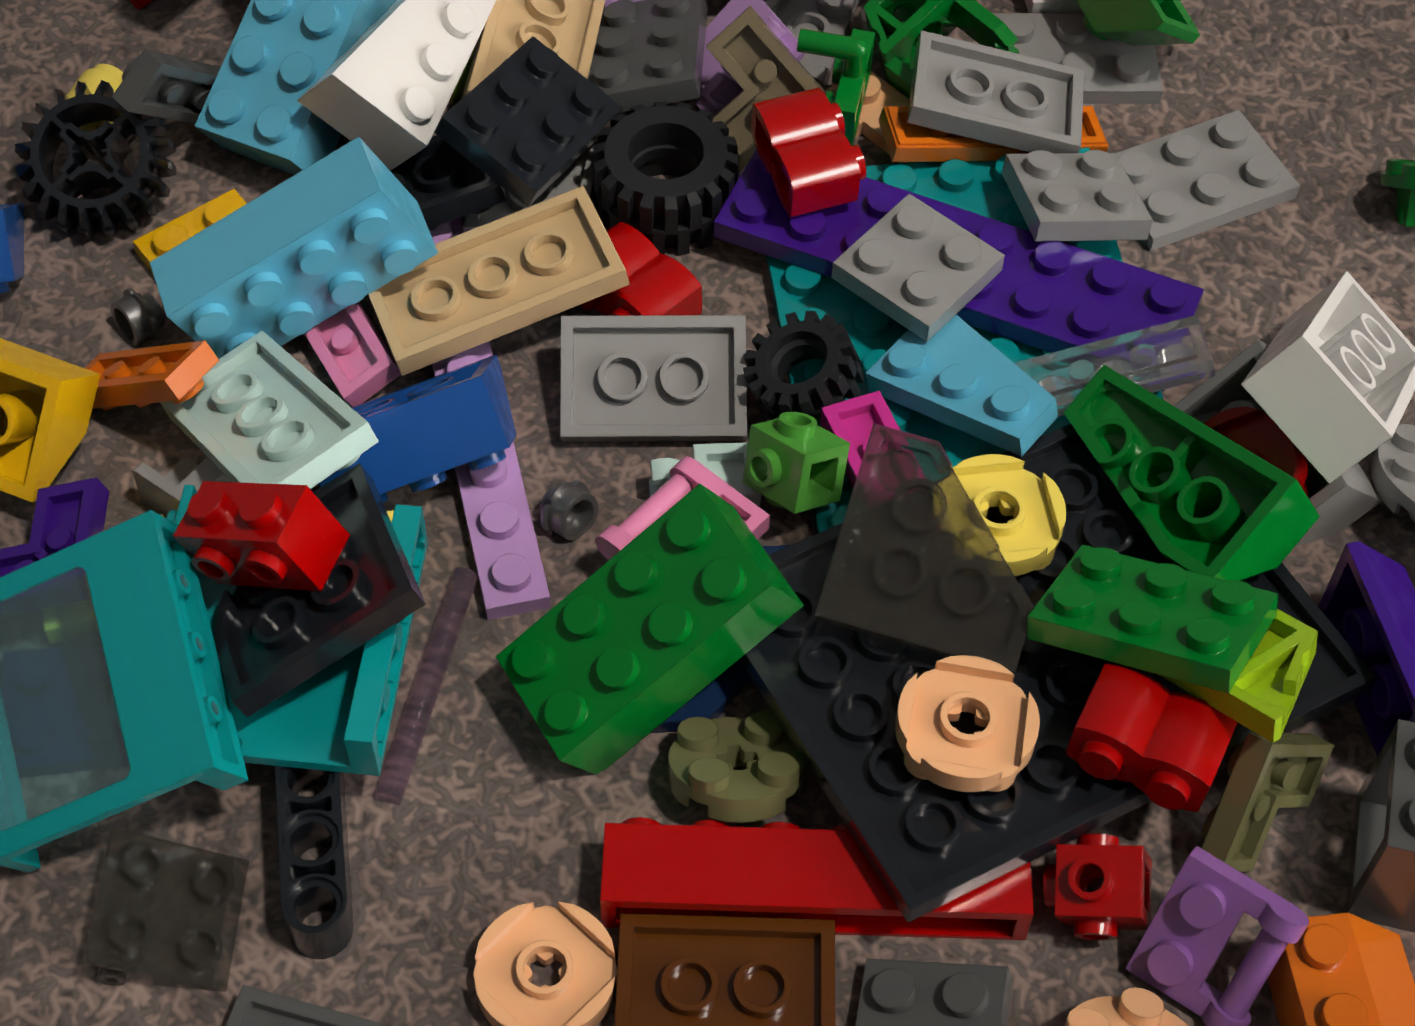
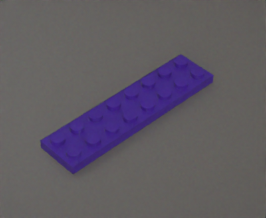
[713,149,1204,391]

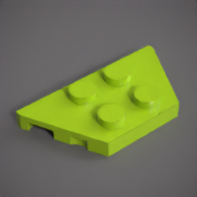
[1159,609,1318,743]

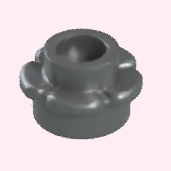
[111,288,165,346]
[540,480,598,541]

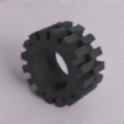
[743,311,864,421]

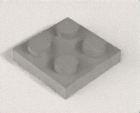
[1002,150,1153,241]
[832,194,1005,342]

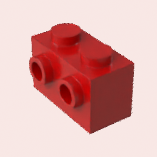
[172,481,350,592]

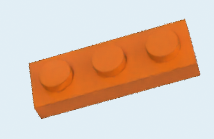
[85,340,219,411]

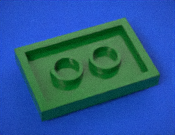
[1027,545,1278,694]

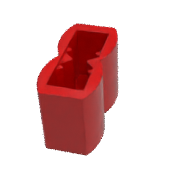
[751,87,866,217]
[579,222,702,316]
[1065,663,1237,812]

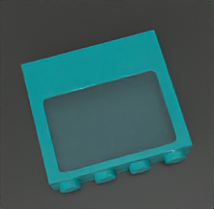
[0,510,248,873]

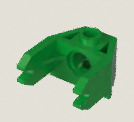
[863,0,1019,99]

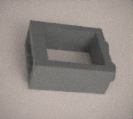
[1346,719,1415,933]

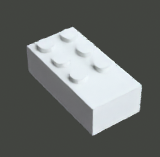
[1241,271,1415,484]

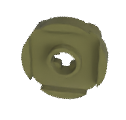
[668,711,806,823]

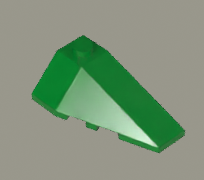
[1063,364,1320,581]

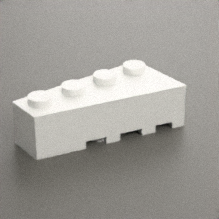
[297,0,496,170]

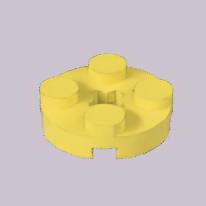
[930,454,1066,577]

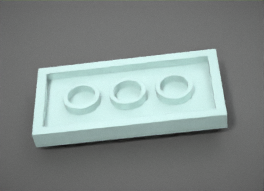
[160,331,379,489]

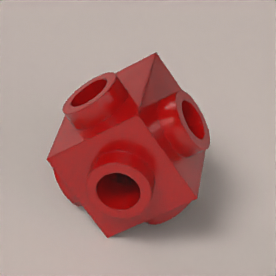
[1044,834,1152,941]

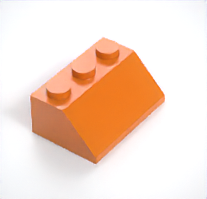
[1267,913,1415,1026]

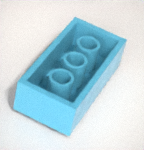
[194,0,397,175]
[150,137,438,359]

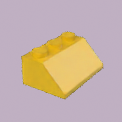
[0,338,101,502]

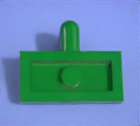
[797,28,875,146]

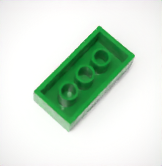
[496,483,804,775]

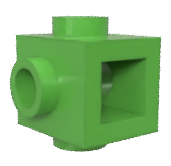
[742,412,850,514]

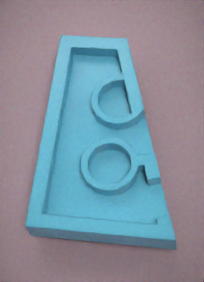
[865,315,1058,457]

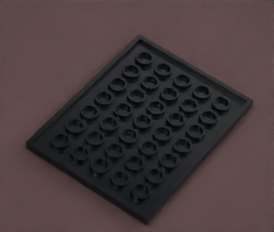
[739,424,1376,923]

